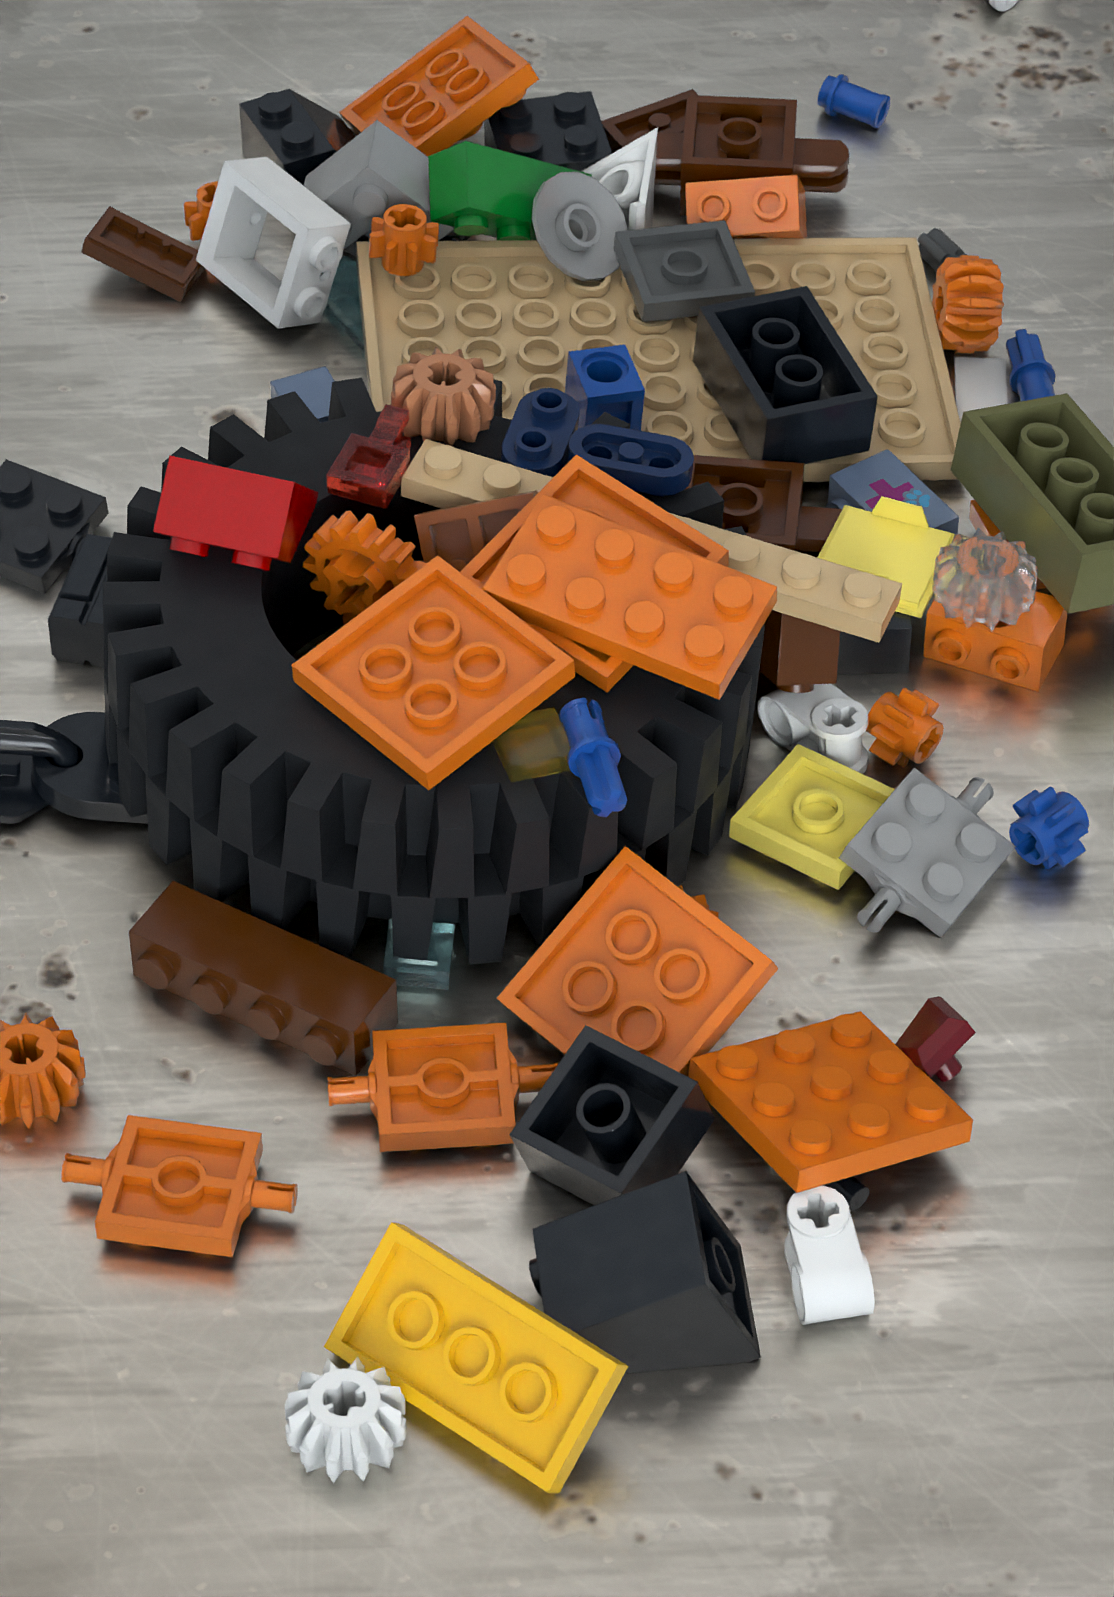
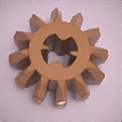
[390,346,496,446]

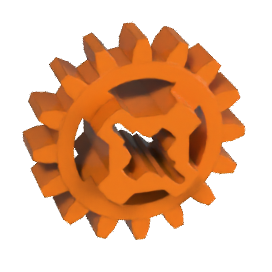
[303,511,427,625]

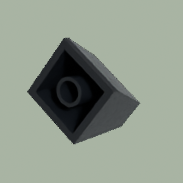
[529,1171,761,1374]

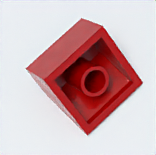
[153,455,319,571]

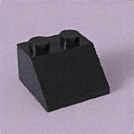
[239,89,355,186]

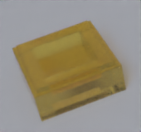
[492,707,571,782]

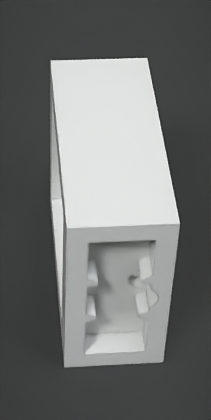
[196,157,351,329]

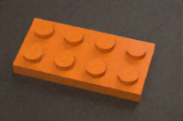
[482,493,777,700]

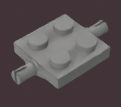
[839,768,1016,938]

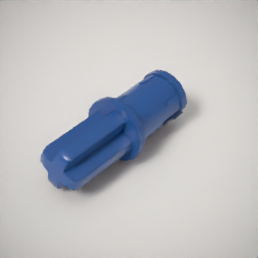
[1006,329,1056,401]
[559,698,627,817]

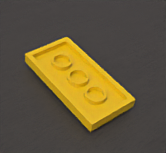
[324,1222,628,1494]

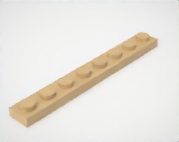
[401,439,902,643]

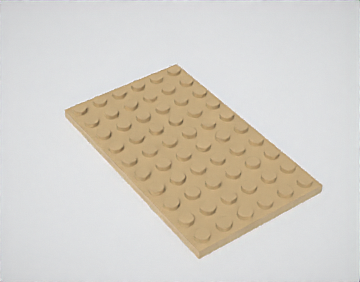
[356,237,961,482]

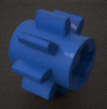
[1009,787,1089,869]

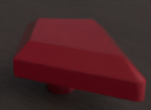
[895,996,976,1082]

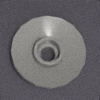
[532,172,628,281]

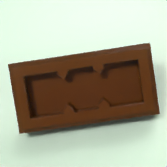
[81,206,205,302]

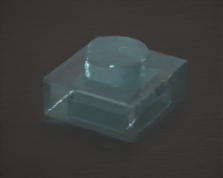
[383,919,455,990]

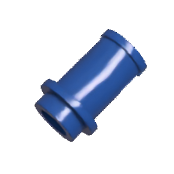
[817,74,890,129]

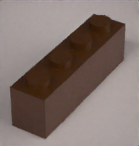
[129,881,398,1076]

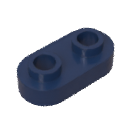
[501,388,580,477]
[568,424,694,497]

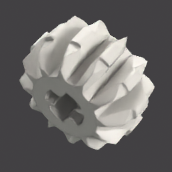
[285,1356,407,1483]

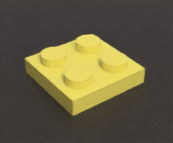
[729,744,895,890]

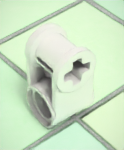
[757,684,869,774]
[784,1185,874,1325]

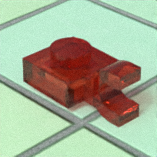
[326,404,411,509]

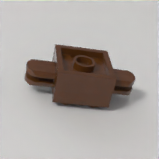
[629,95,850,216]
[684,455,842,557]

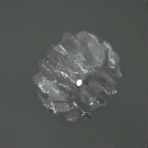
[932,528,1038,631]

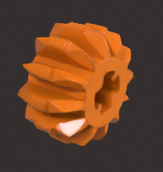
[932,255,1005,354]
[0,1012,86,1129]

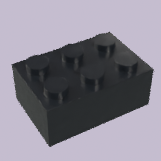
[693,286,878,464]

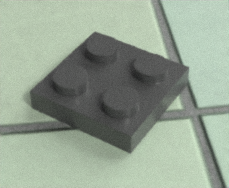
[614,220,756,322]

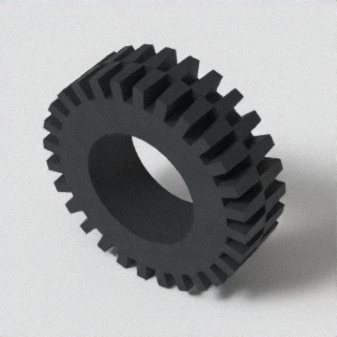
[103,377,765,966]

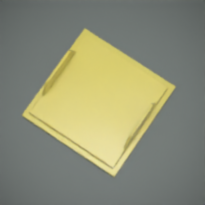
[817,496,960,618]

